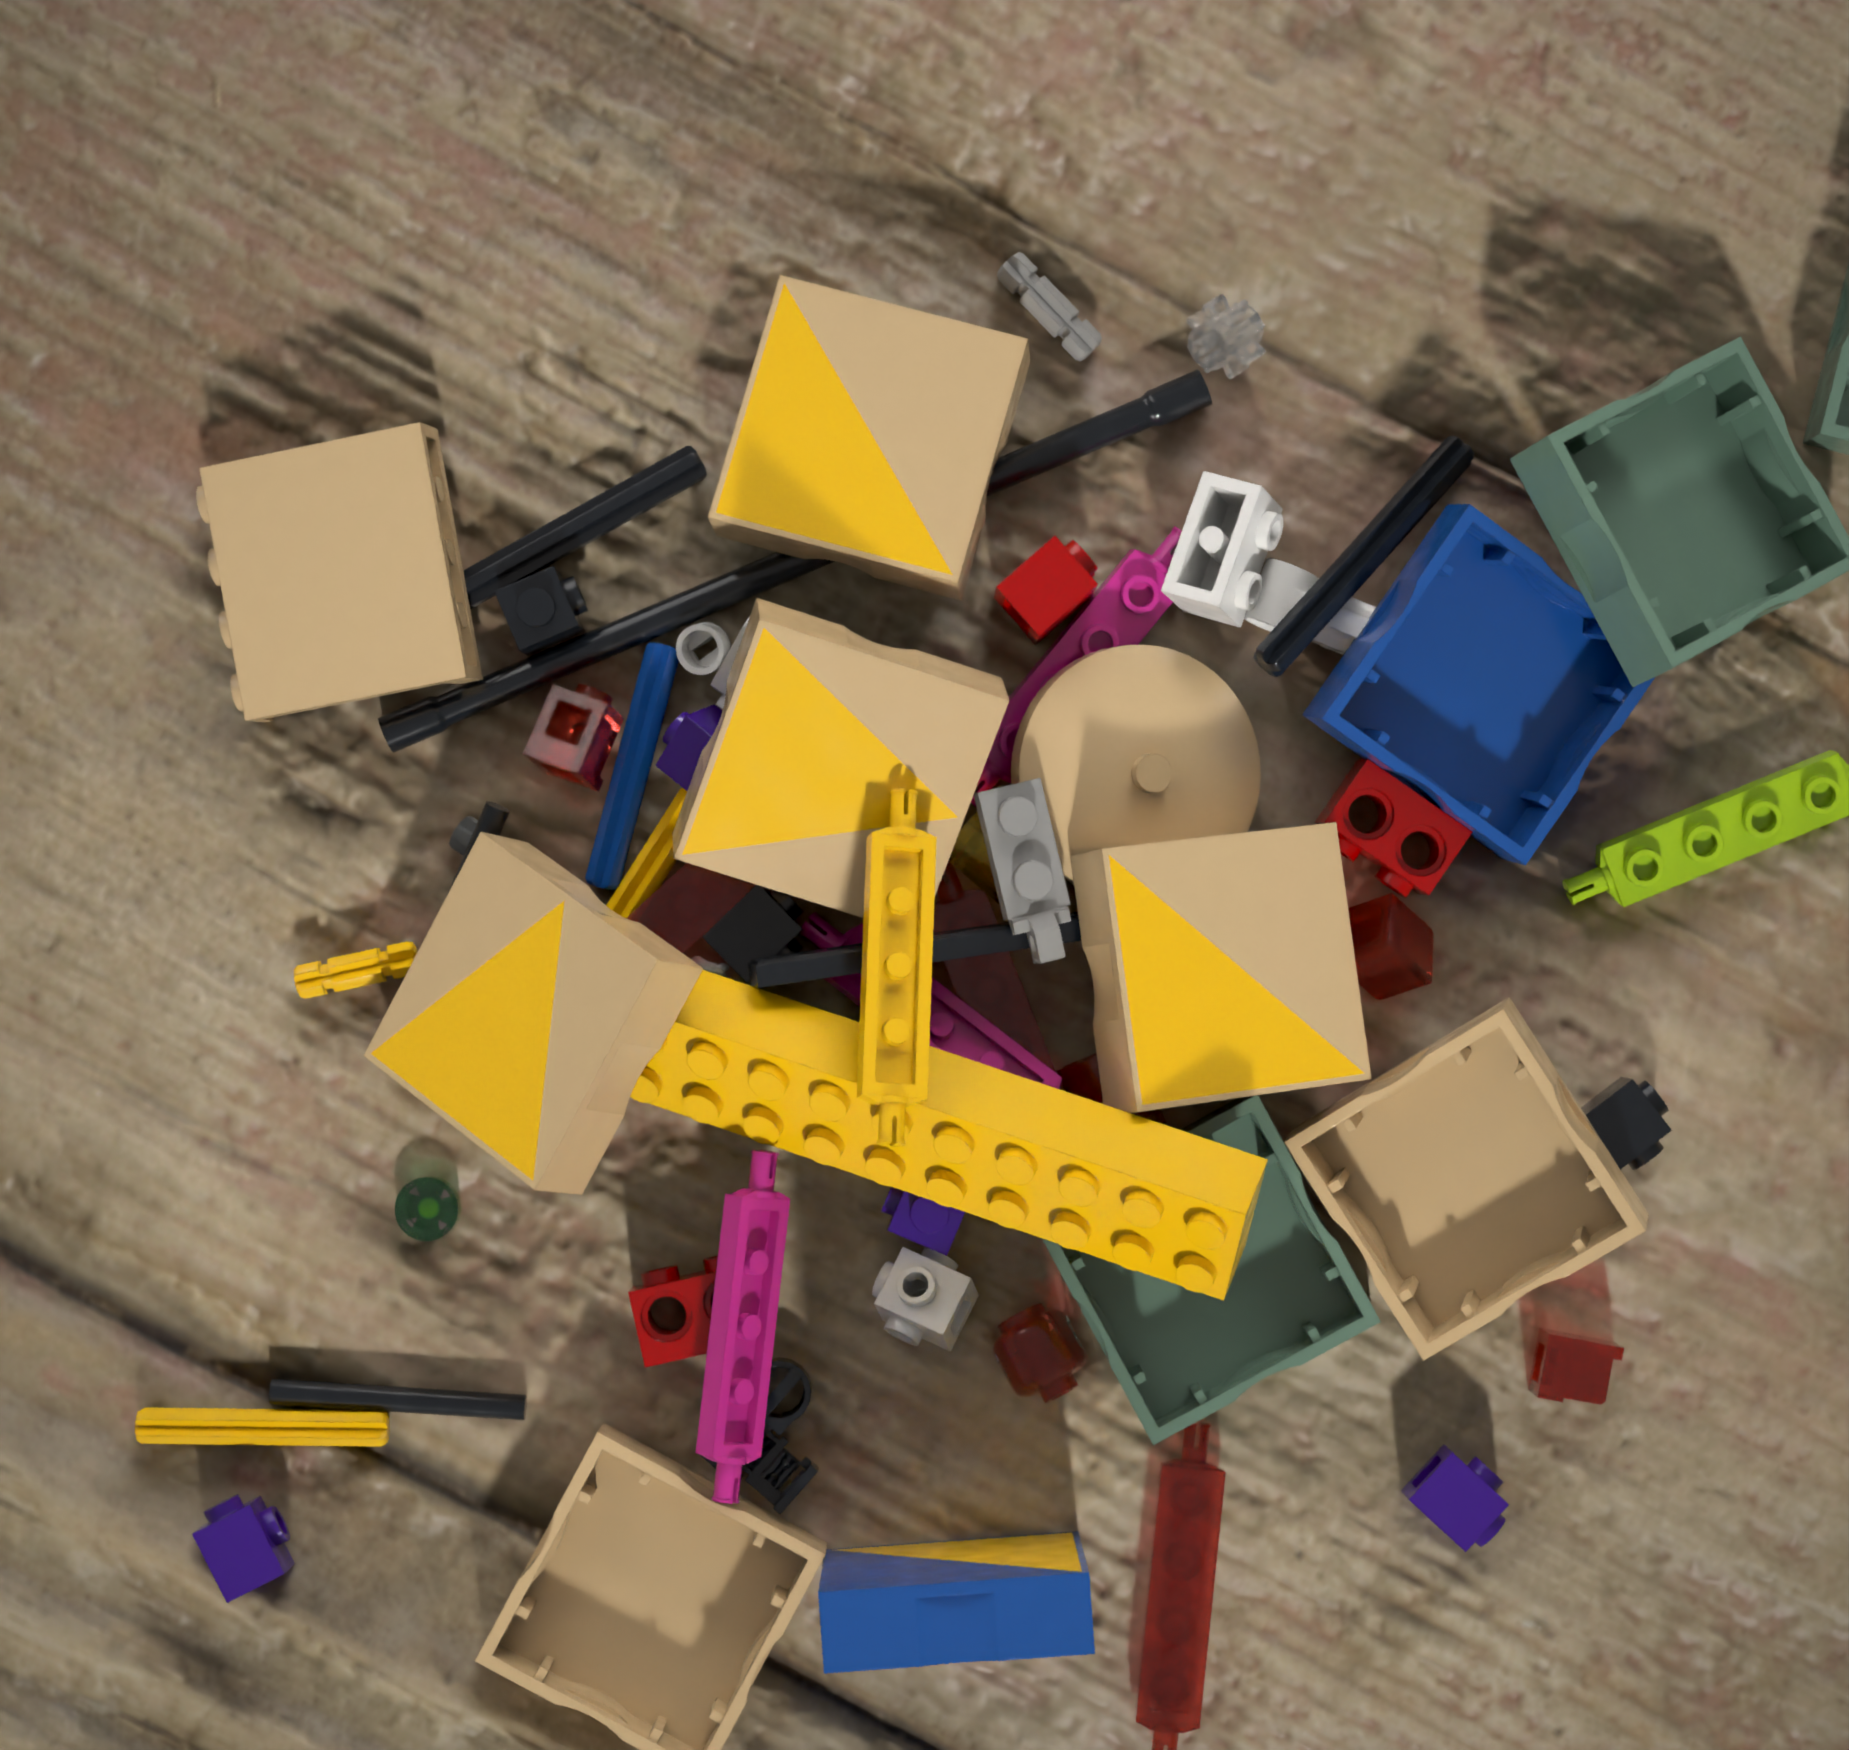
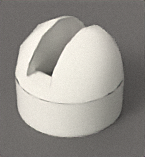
[676,622,732,675]

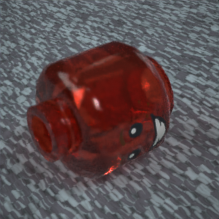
[992,1303,1088,1404]

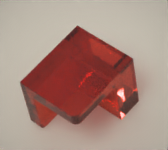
[1348,893,1434,1000]
[1528,1328,1624,1405]

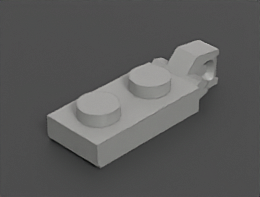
[974,778,1071,964]

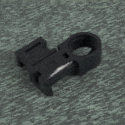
[699,1357,819,1515]

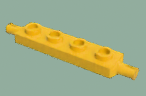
[857,788,937,1147]

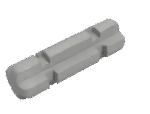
[997,252,1102,361]

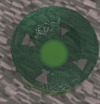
[395,1176,461,1241]

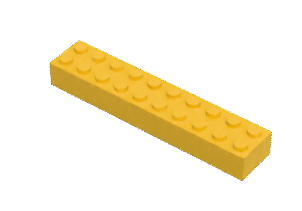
[630,970,1268,1301]

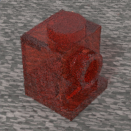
[523,684,624,792]

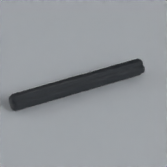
[1253,436,1474,677]
[463,446,707,610]

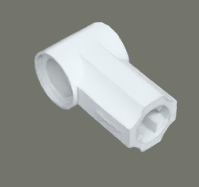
[1244,558,1376,655]

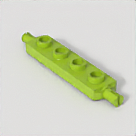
[1562,750,1849,907]

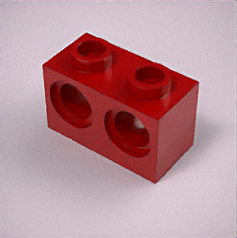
[994,536,1098,646]
[1314,759,1472,898]
[628,1255,718,1368]

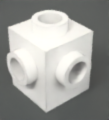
[872,1247,979,1352]

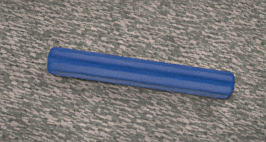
[585,642,679,890]

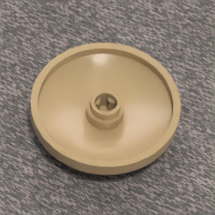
[1011,645,1261,885]

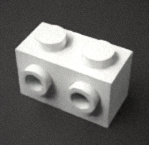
[1161,471,1283,628]

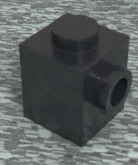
[494,566,588,656]
[702,885,804,983]
[1581,1077,1672,1170]

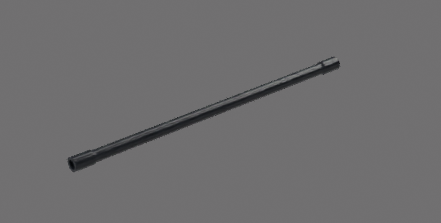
[378,369,1212,753]

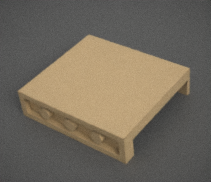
[196,422,483,722]

